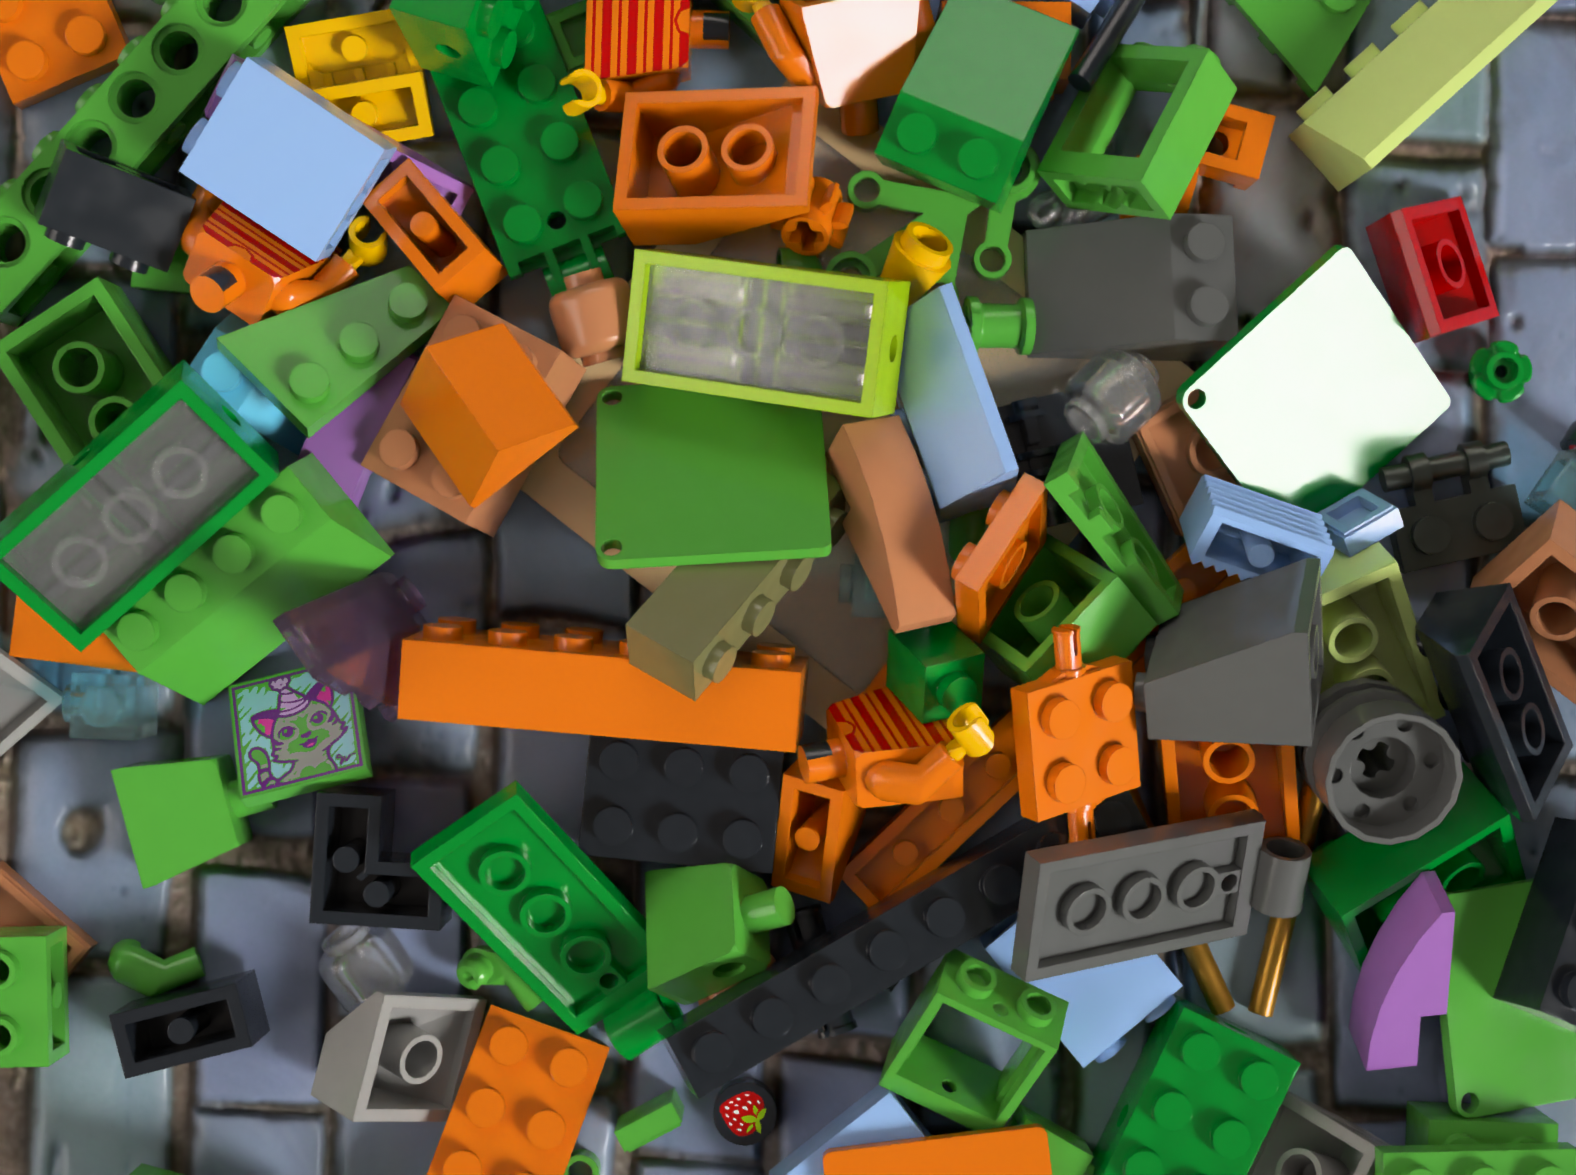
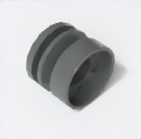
[1295,678,1463,845]

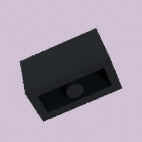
[34,139,196,274]
[109,969,270,1079]

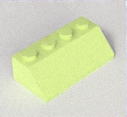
[1288,0,1558,192]

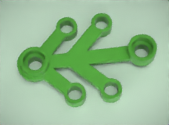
[826,146,1041,300]

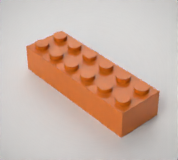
[397,616,809,753]

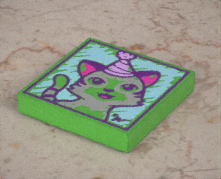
[228,655,373,808]

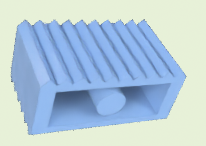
[1179,474,1335,581]

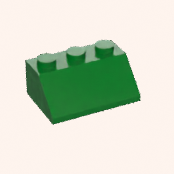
[1307,762,1526,972]

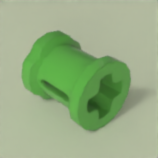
[962,296,1036,355]

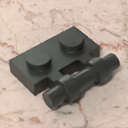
[1378,440,1525,573]

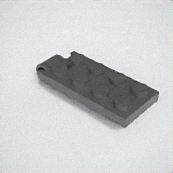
[1011,809,1312,983]

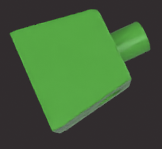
[111,754,278,889]
[645,863,795,1005]

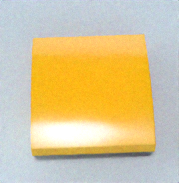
[284,9,435,142]

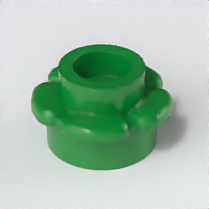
[1468,340,1532,403]

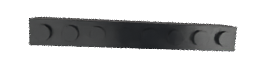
[657,791,1148,1099]

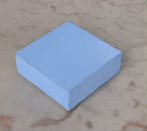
[1318,488,1404,557]

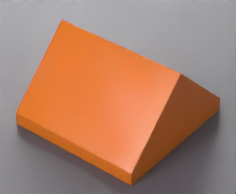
[400,323,579,509]

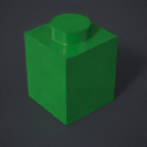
[886,621,985,724]

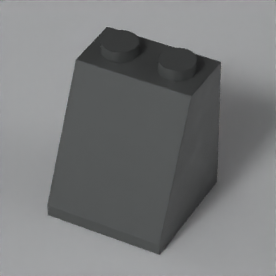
[1134,558,1324,747]

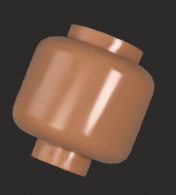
[549,267,631,368]

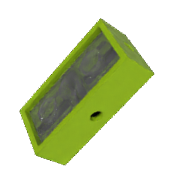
[621,249,911,418]

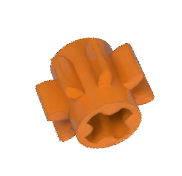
[770,176,855,257]

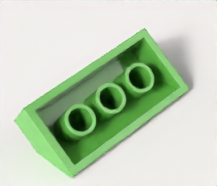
[104,453,395,705]

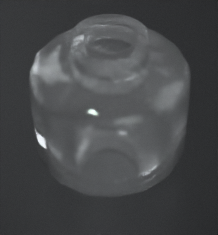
[1063,348,1162,445]
[318,925,415,1013]

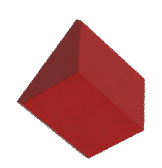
[1365,196,1500,344]

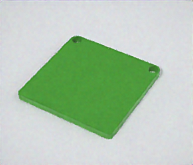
[595,384,832,569]
[1439,878,1576,1118]

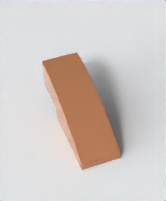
[825,415,956,634]

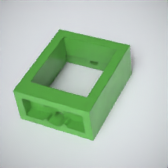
[1037,42,1237,220]
[878,949,1069,1130]

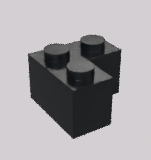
[309,785,452,931]

